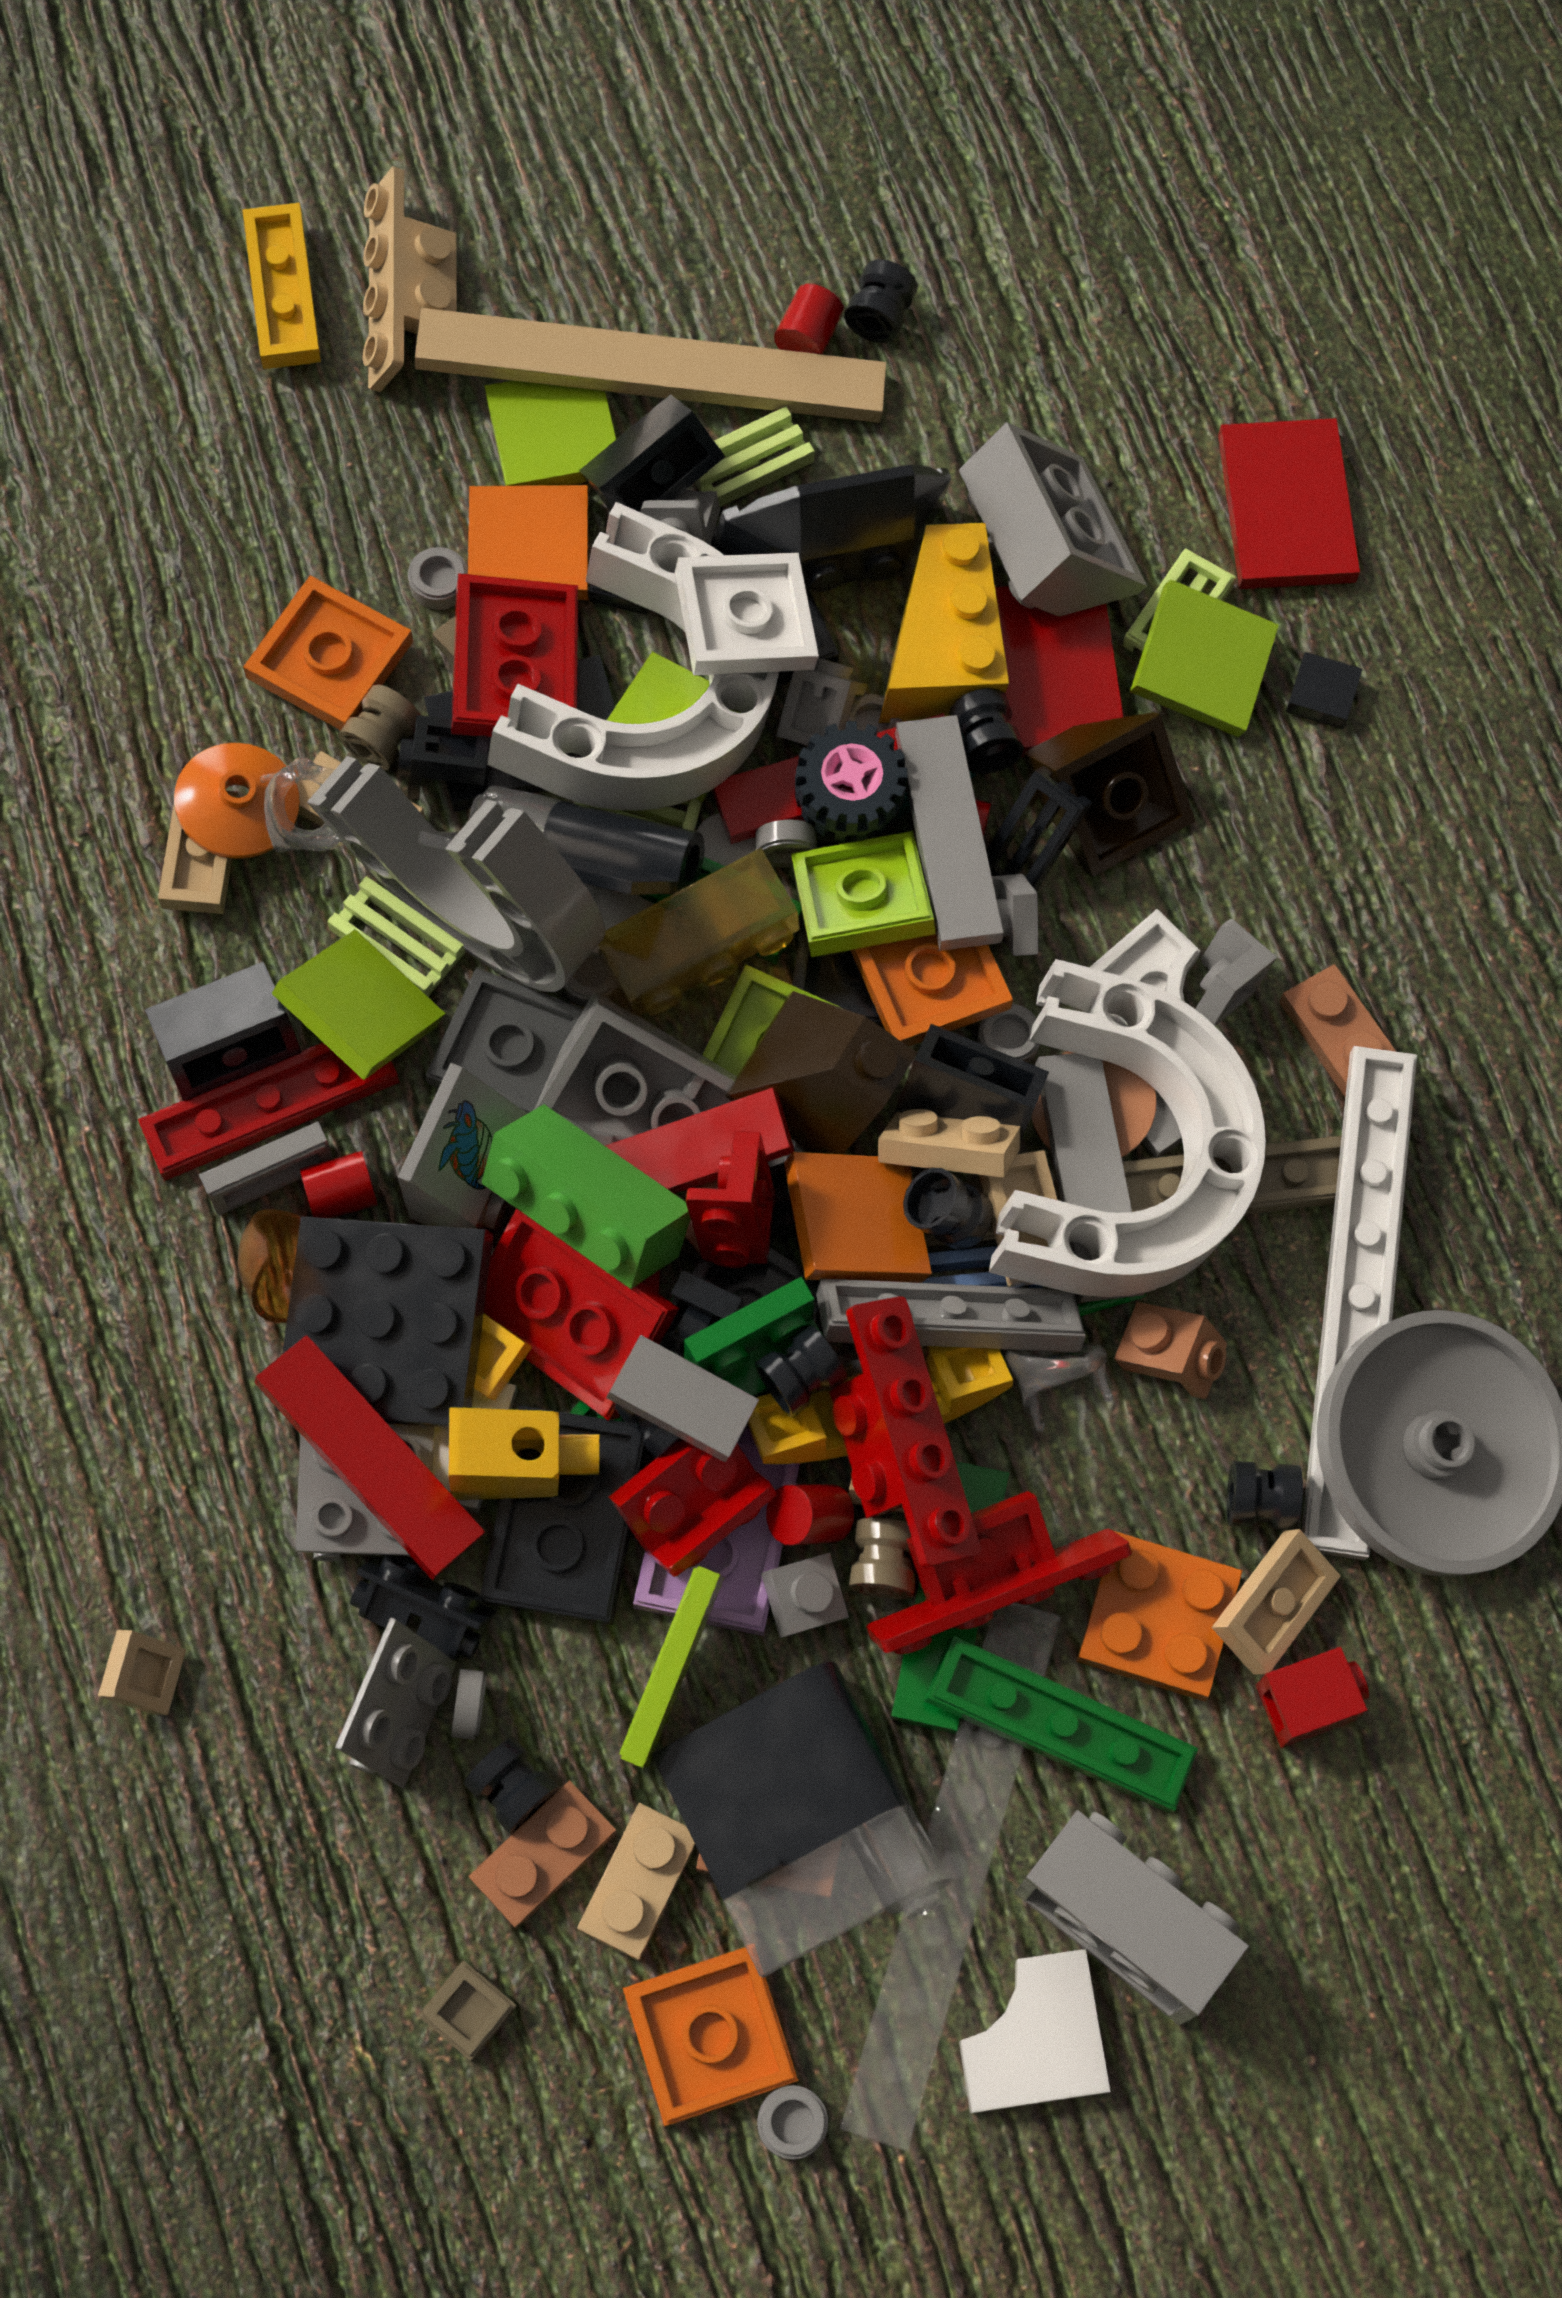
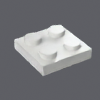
[675,553,819,675]

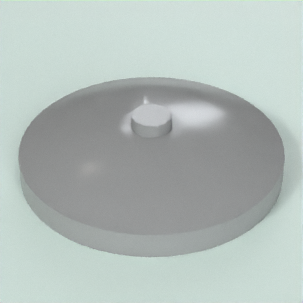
[1317,1310,1562,1577]

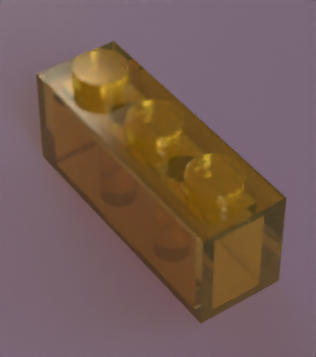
[597,848,800,1016]

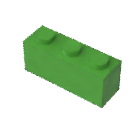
[481,1104,691,1289]

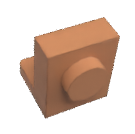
[1114,1302,1227,1399]

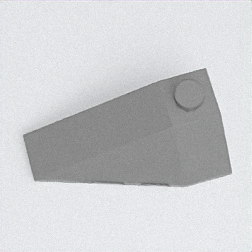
[534,991,805,1167]

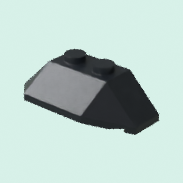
[714,465,951,592]

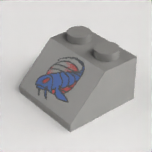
[397,1063,527,1230]

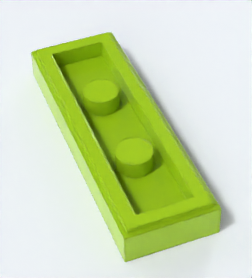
[619,1565,725,1768]

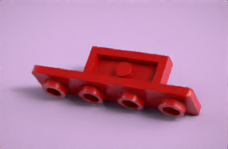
[830,1296,981,1568]
[866,1491,1132,1654]

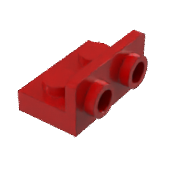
[686,1131,776,1268]
[609,1439,777,1577]

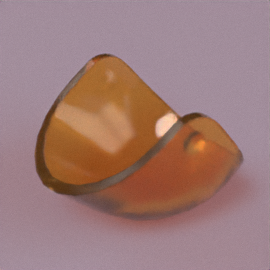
[238,1209,301,1323]

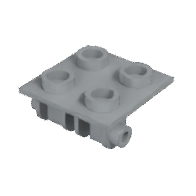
[295,1424,434,1562]
[335,1618,457,1788]

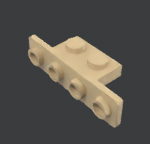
[363,166,457,392]

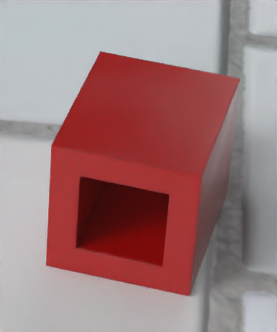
[1255,1647,1369,1748]

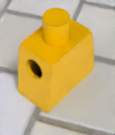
[449,1408,599,1500]

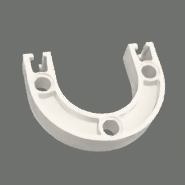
[487,502,779,811]
[989,959,1266,1297]

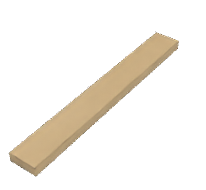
[415,308,886,423]

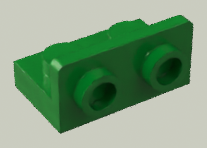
[684,1277,822,1397]

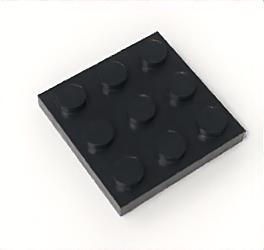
[275,1216,493,1427]

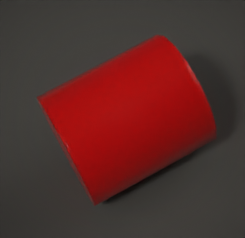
[774,284,844,355]
[300,1151,378,1219]
[766,1484,854,1545]

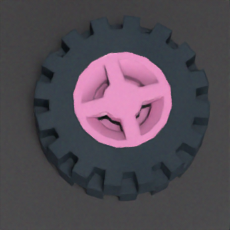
[795,721,907,843]

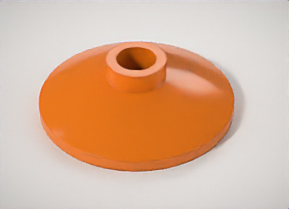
[174,743,300,859]

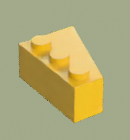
[878,523,1009,723]

